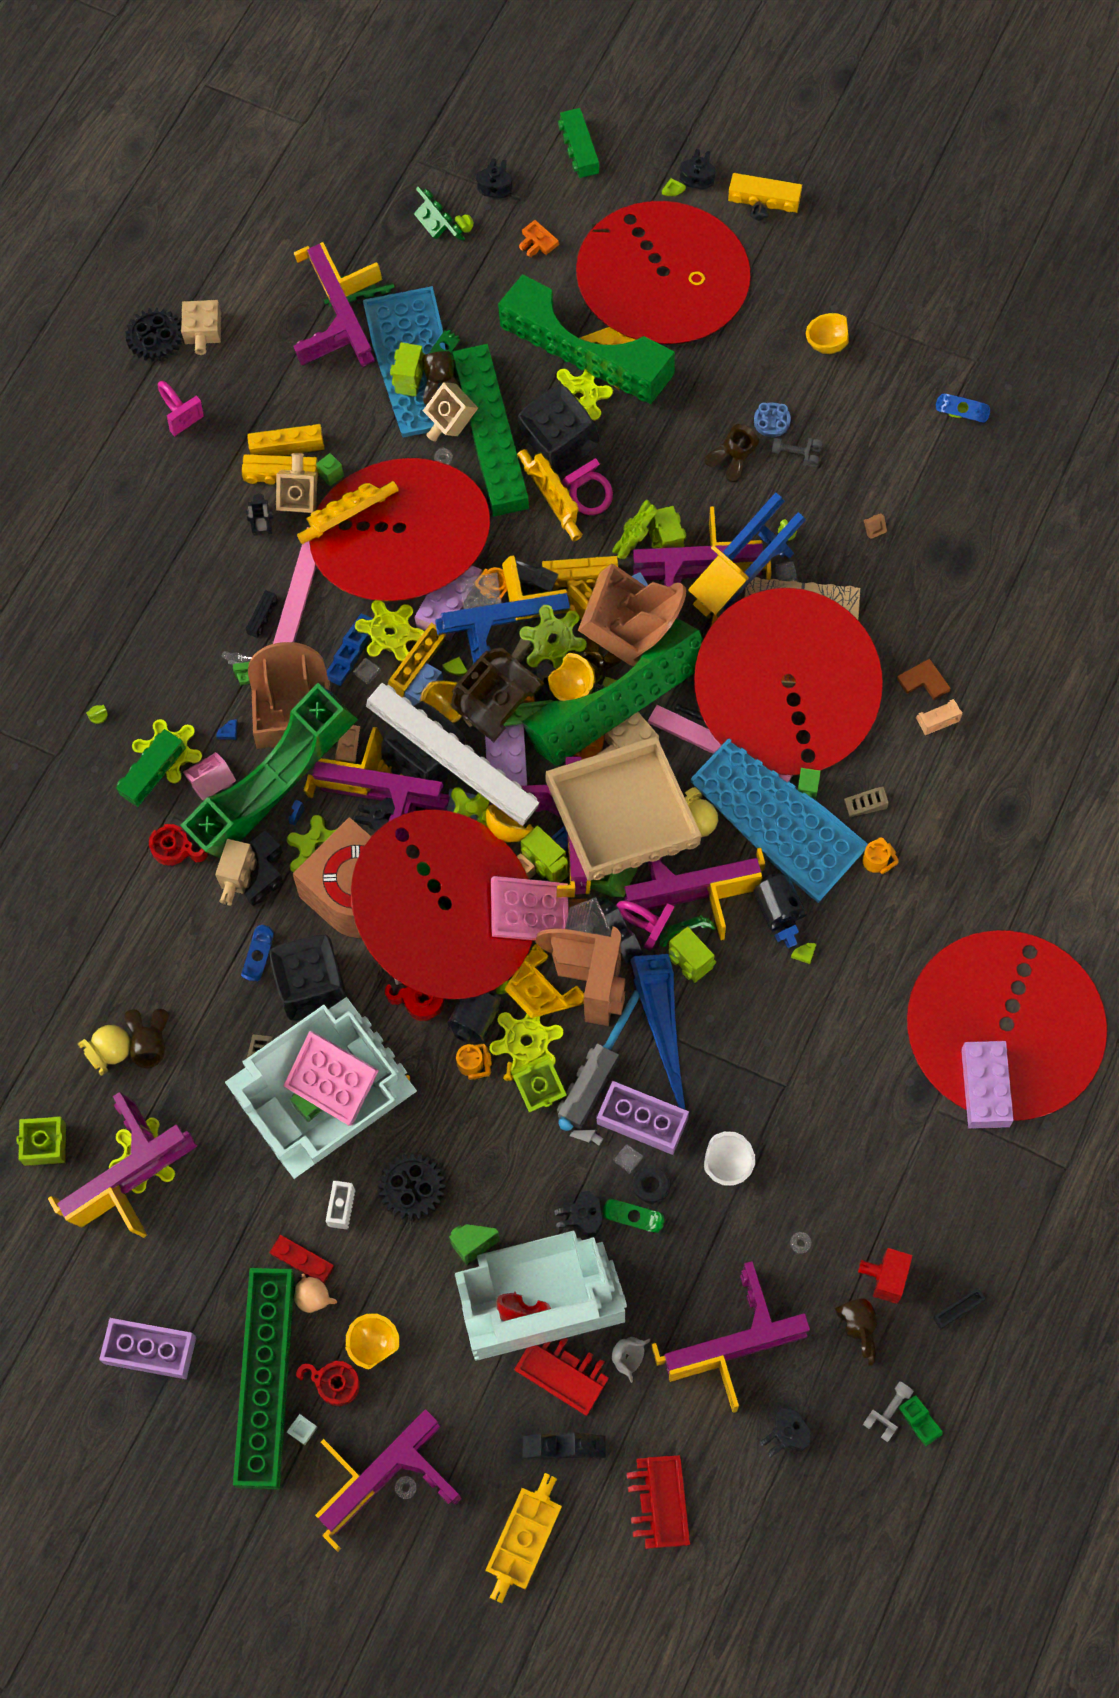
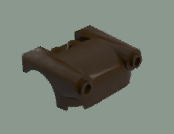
[451,647,544,743]

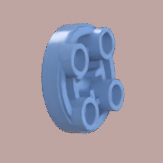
[754,403,791,437]

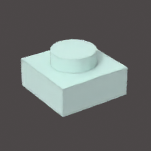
[287,1414,318,1445]

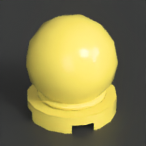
[685,787,718,837]
[78,1025,131,1076]

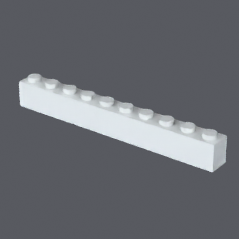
[366,683,539,826]

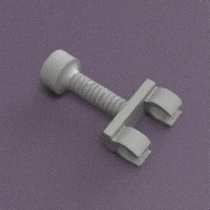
[863,1382,914,1442]

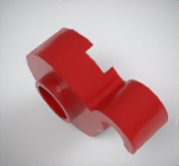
[149,824,208,866]
[385,984,444,1021]
[296,1361,360,1406]

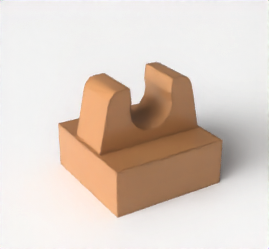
[864,513,887,539]

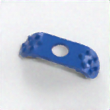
[936,394,990,423]
[241,925,274,981]

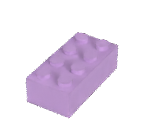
[415,565,483,641]
[485,724,527,805]
[961,1041,1013,1128]
[597,1081,689,1155]
[99,1318,196,1379]

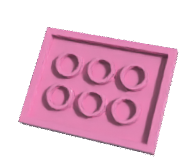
[491,876,569,940]
[283,1031,379,1126]

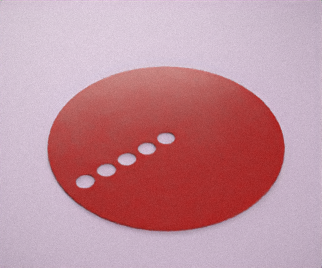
[576,201,750,344]
[309,458,490,601]
[694,588,882,775]
[351,810,532,999]
[907,930,1107,1121]

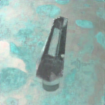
[222,651,252,664]

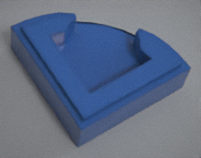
[216,719,238,740]
[289,800,305,826]

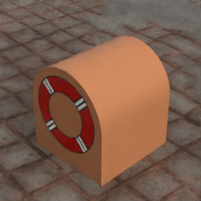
[293,817,371,938]

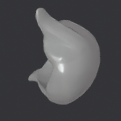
[612,1337,651,1383]

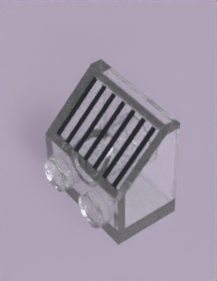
[565,897,612,936]

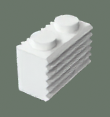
[326,1181,356,1229]

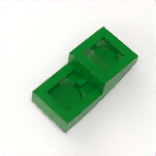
[898,1395,943,1447]

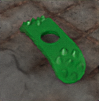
[428,330,461,354]
[659,915,716,947]
[603,1199,664,1233]

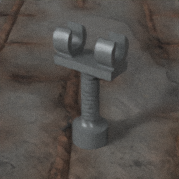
[771,438,822,467]

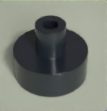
[751,201,769,221]

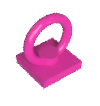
[158,381,204,437]
[561,458,613,516]
[616,901,674,951]

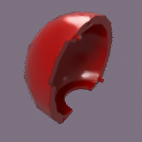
[497,1292,551,1321]

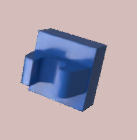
[774,925,799,948]

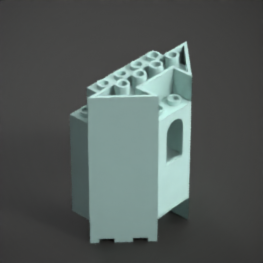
[225,997,417,1179]
[455,1231,627,1361]

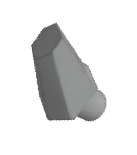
[570,1130,603,1146]

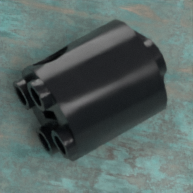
[753,874,807,931]
[447,993,502,1043]

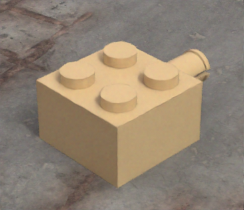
[181,300,221,355]
[423,382,478,441]
[276,453,317,513]
[597,712,659,755]
[215,839,257,906]

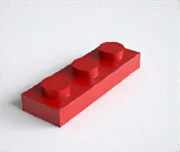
[270,1235,334,1283]

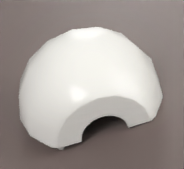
[704,1132,755,1185]

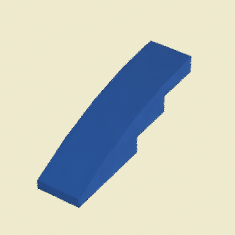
[327,613,373,686]

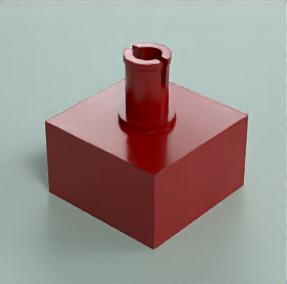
[858,1248,913,1304]

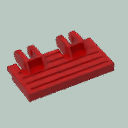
[514,1338,609,1416]
[627,1455,690,1549]

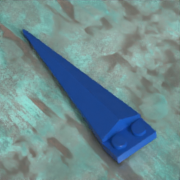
[630,954,685,1110]

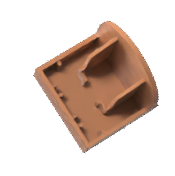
[578,564,686,666]
[248,642,331,749]
[536,927,626,1026]

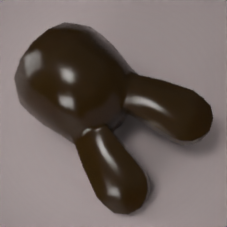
[422,351,461,406]
[705,423,759,482]
[580,638,622,685]
[124,1009,169,1069]
[834,1298,877,1366]

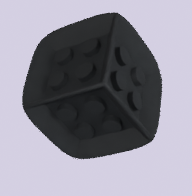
[518,384,600,473]
[381,701,466,782]
[269,934,347,1021]

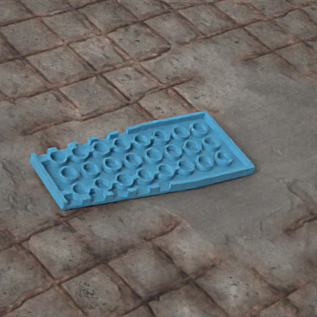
[363,286,446,437]
[690,739,868,903]

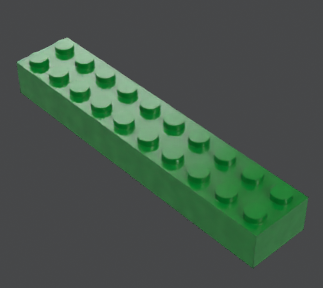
[452,344,529,517]
[233,1268,295,1489]

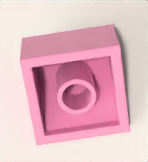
[183,752,236,801]

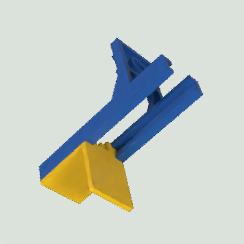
[688,492,806,619]
[435,555,575,664]

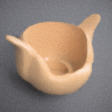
[294,1273,337,1313]

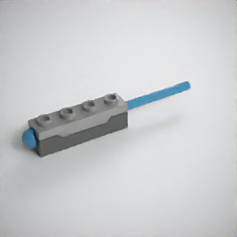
[557,990,640,1131]

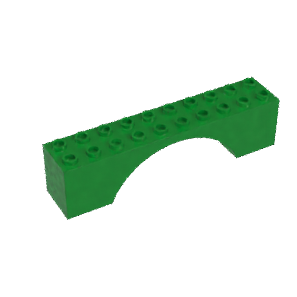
[498,274,675,404]
[522,618,703,766]
[181,683,358,859]

